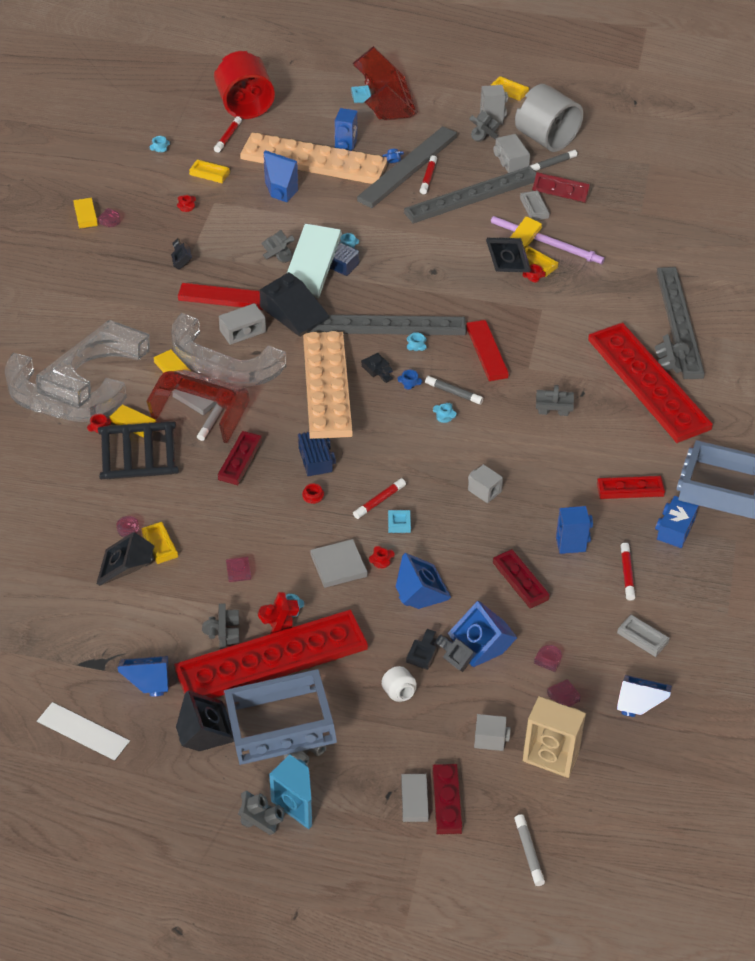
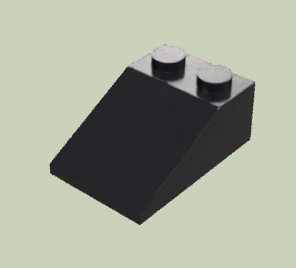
[259,272,329,337]

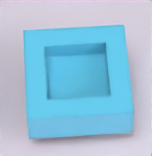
[351,86,371,103]
[388,510,411,533]

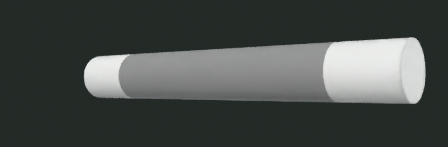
[197,393,230,441]
[515,814,545,886]

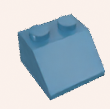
[269,754,312,829]

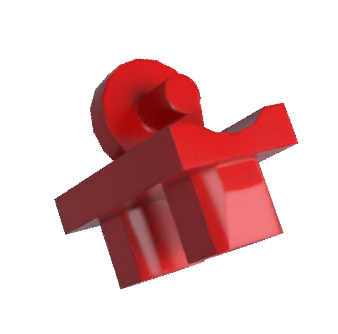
[258,592,299,634]

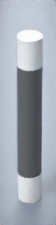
[530,150,577,171]
[425,376,484,405]

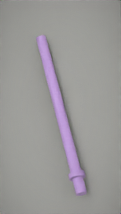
[491,216,605,264]

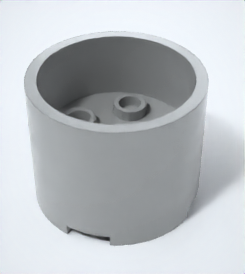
[515,84,583,152]

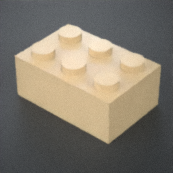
[523,696,586,778]

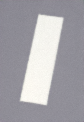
[37,702,130,761]

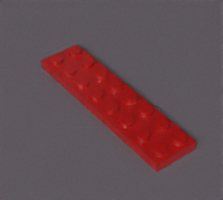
[588,322,713,443]
[174,609,368,698]

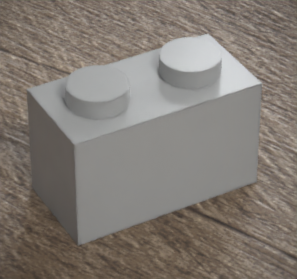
[480,85,508,124]
[493,134,530,173]
[219,303,266,345]

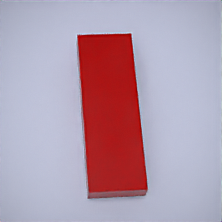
[597,476,665,499]

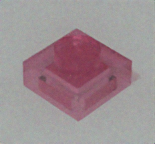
[226,557,251,582]
[547,679,581,707]

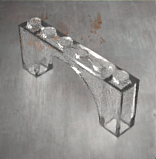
[36,320,150,409]

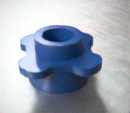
[382,149,404,163]
[398,370,422,390]

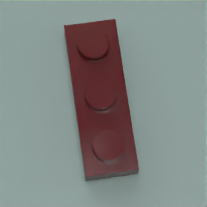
[532,172,590,203]
[218,431,262,486]
[493,549,550,609]
[432,764,462,834]

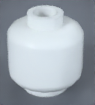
[382,666,417,702]

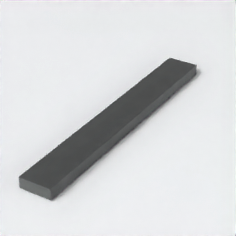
[357,126,457,208]
[404,166,536,224]
[656,267,705,379]
[307,315,466,335]

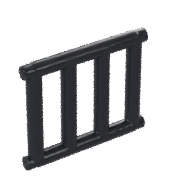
[98,421,179,480]

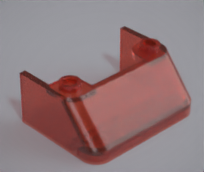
[353,46,418,120]
[146,369,250,443]

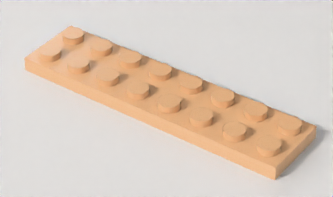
[240,133,388,184]
[303,331,352,439]

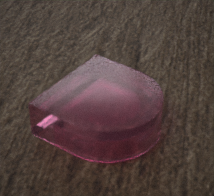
[97,208,120,227]
[534,645,562,672]

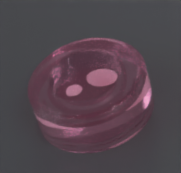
[116,516,139,537]

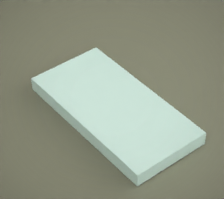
[287,224,342,298]

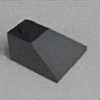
[486,238,531,272]
[96,532,154,586]
[176,690,234,751]

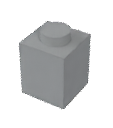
[468,464,503,503]
[474,714,510,751]

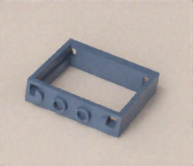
[677,440,755,519]
[224,669,337,765]

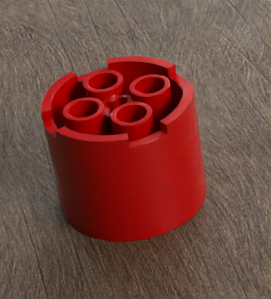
[214,51,275,119]

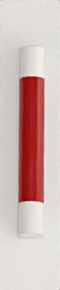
[214,117,242,152]
[420,156,437,194]
[353,478,406,519]
[620,543,635,601]

